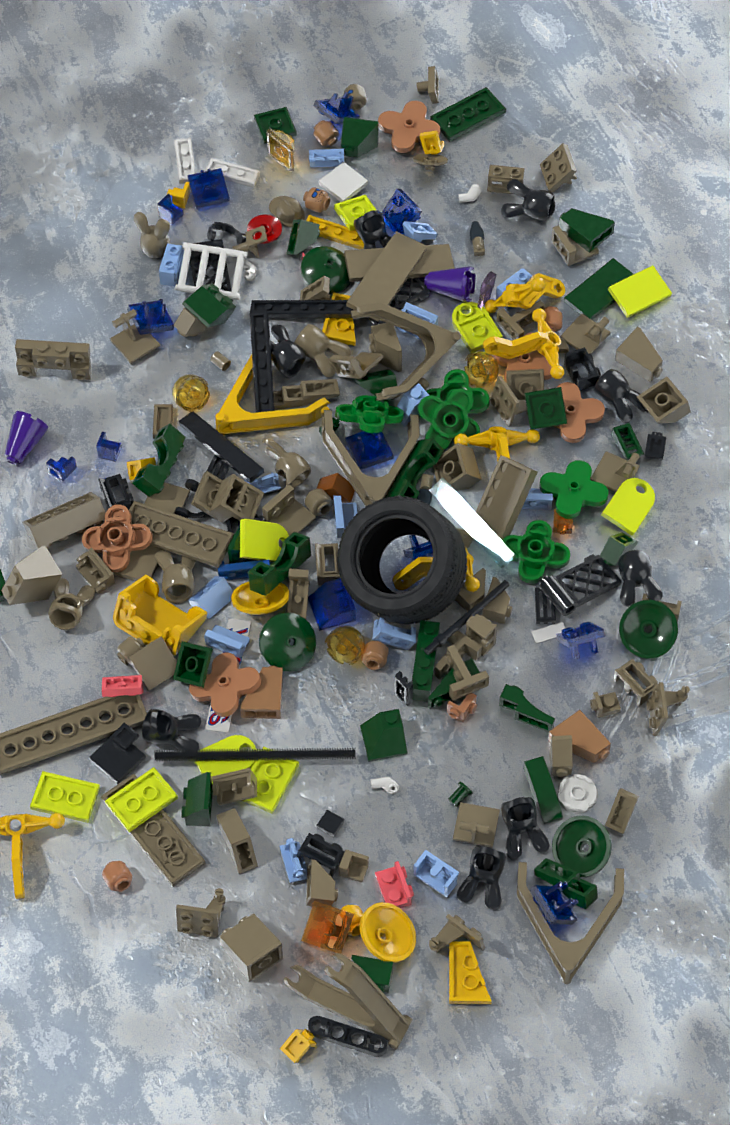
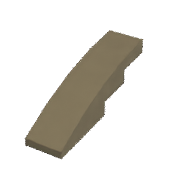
[274,379,340,410]

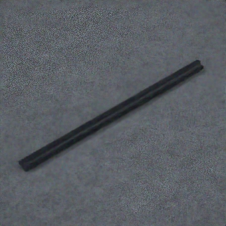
[154,748,356,762]

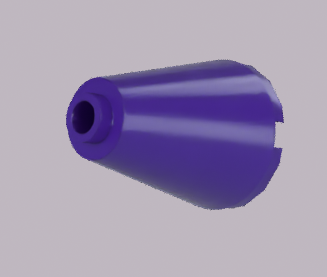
[424,266,476,303]
[4,411,48,465]

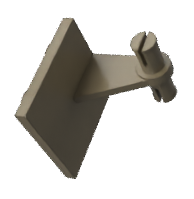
[110,309,160,364]
[560,313,611,354]
[490,376,528,427]
[590,451,640,492]
[646,682,690,736]
[453,802,500,848]
[176,888,226,937]
[429,914,486,953]

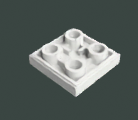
[319,162,368,202]

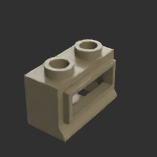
[487,165,525,194]
[315,543,341,586]
[465,614,497,657]
[613,659,658,707]

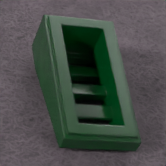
[611,423,644,460]

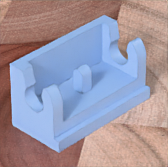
[372,617,416,651]

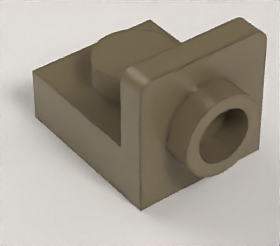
[590,692,621,718]

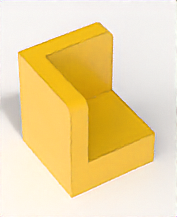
[167,182,191,209]
[126,457,156,480]

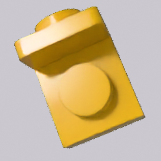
[419,131,445,155]
[280,1029,317,1063]

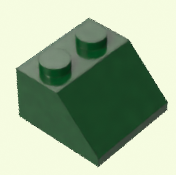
[182,284,236,328]
[181,772,213,826]

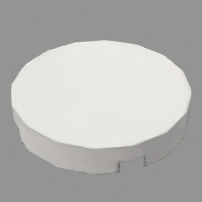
[557,774,598,814]

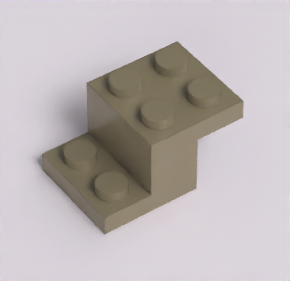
[191,471,264,523]

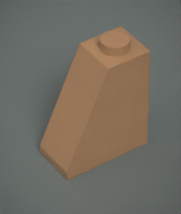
[240,666,283,719]
[548,710,611,763]

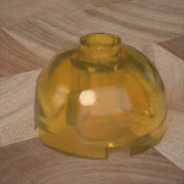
[464,351,499,388]
[172,374,210,412]
[325,625,365,665]

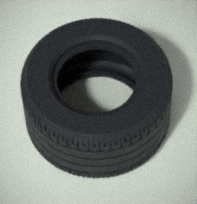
[337,496,467,624]

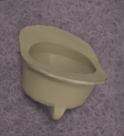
[269,196,305,227]

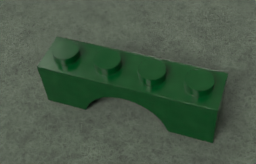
[132,423,186,497]
[385,438,444,499]
[248,532,311,596]
[412,620,440,702]

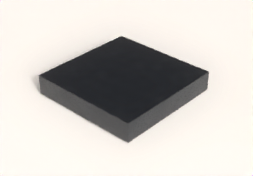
[89,737,146,784]

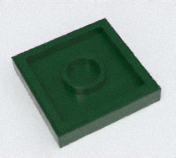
[254,107,297,144]
[524,387,567,430]

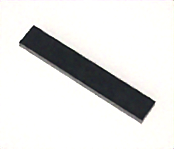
[250,300,353,318]
[249,311,275,413]
[179,411,264,483]

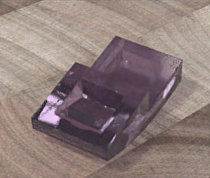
[477,271,497,308]

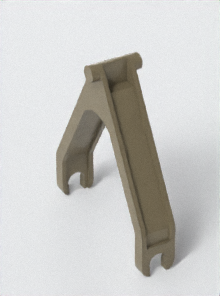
[351,303,461,401]
[322,410,420,506]
[517,862,624,984]
[283,953,412,1049]

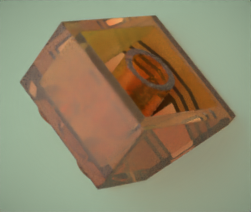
[300,901,354,953]

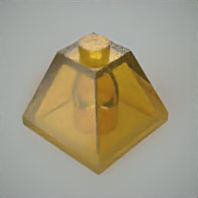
[267,129,295,173]

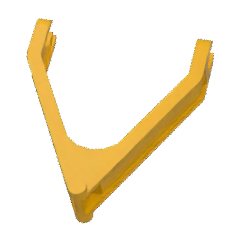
[215,342,330,436]

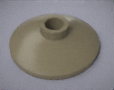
[413,154,448,170]

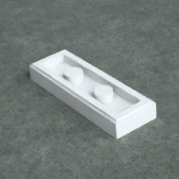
[174,138,197,184]
[205,158,260,188]

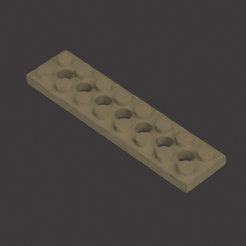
[0,694,147,775]

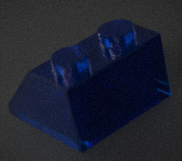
[308,578,356,631]

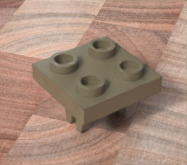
[540,143,577,193]

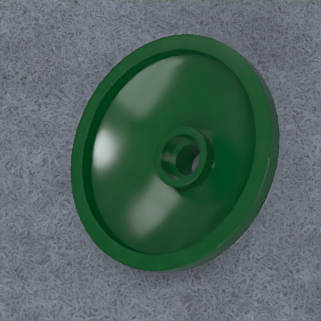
[300,246,351,295]
[619,600,678,658]
[259,613,316,671]
[552,816,612,878]

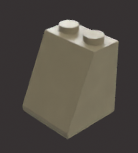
[1,546,62,605]
[219,914,283,982]

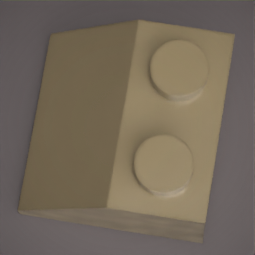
[369,323,402,372]
[637,377,691,424]
[433,443,481,494]

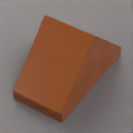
[316,473,355,503]

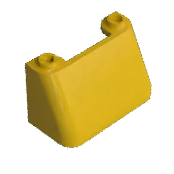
[113,574,208,656]

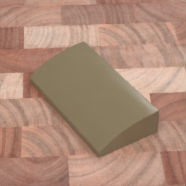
[470,455,538,540]

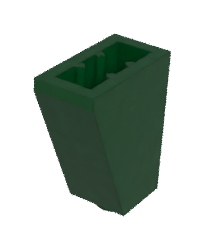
[559,208,615,253]

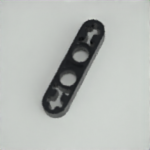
[308,1016,387,1057]

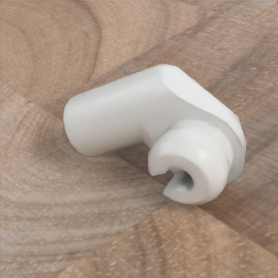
[458,184,481,203]
[243,259,256,281]
[370,777,399,794]

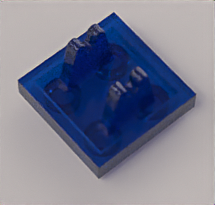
[313,92,360,125]
[187,168,230,208]
[381,189,422,235]
[127,299,174,335]
[345,431,394,470]
[403,535,433,560]
[556,622,606,660]
[530,881,578,925]

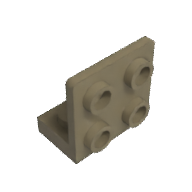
[551,225,599,266]
[329,352,384,379]
[262,485,316,536]

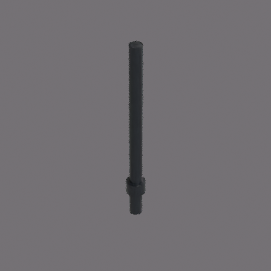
[424,580,510,655]

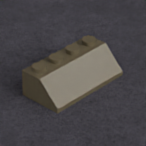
[22,492,106,548]

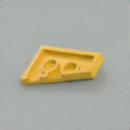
[322,293,356,346]
[449,941,492,1004]

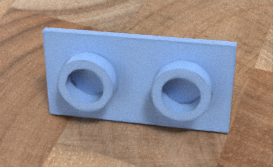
[309,149,344,167]
[244,472,281,494]
[279,838,307,883]

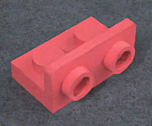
[102,675,143,697]
[375,861,414,908]

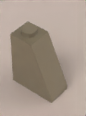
[615,326,663,383]
[216,808,258,874]

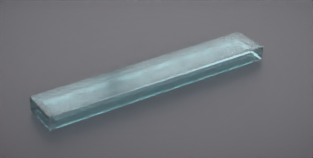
[429,477,516,569]

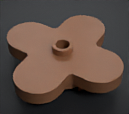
[378,101,440,153]
[492,333,552,383]
[554,382,605,443]
[82,505,153,572]
[189,653,261,717]

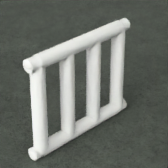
[175,243,248,300]

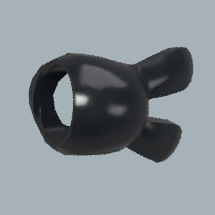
[501,179,556,221]
[354,210,392,249]
[270,325,306,378]
[593,369,646,423]
[618,550,663,607]
[142,709,202,752]
[501,797,550,859]
[456,846,506,910]

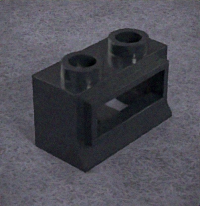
[564,347,601,391]
[98,474,134,510]
[297,833,345,878]

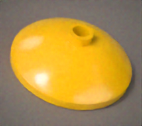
[231,581,289,615]
[360,902,416,963]

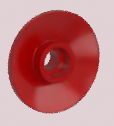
[247,214,282,244]

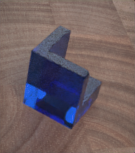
[157,193,184,225]
[96,431,122,462]
[46,456,77,482]

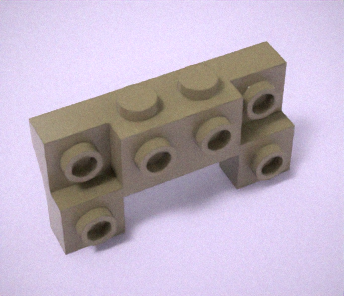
[15,339,92,380]

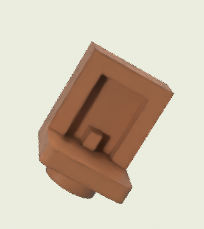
[447,693,478,722]

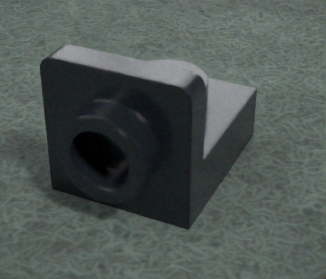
[644,432,666,460]

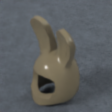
[134,212,171,259]
[295,324,351,377]
[262,438,311,488]
[155,551,196,604]
[48,578,96,630]

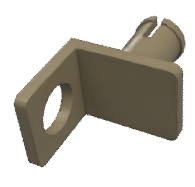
[232,226,267,258]

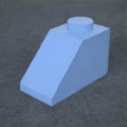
[397,383,429,427]

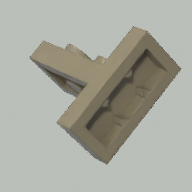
[496,300,545,340]
[287,569,311,620]
[434,630,482,679]
[445,645,489,700]

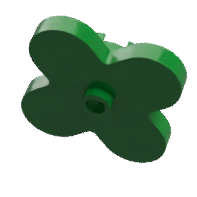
[426,369,490,423]
[418,388,480,449]
[335,395,404,433]
[539,460,609,519]
[500,520,570,584]

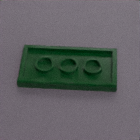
[430,87,506,142]
[564,258,634,320]

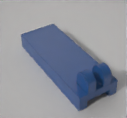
[218,560,270,581]

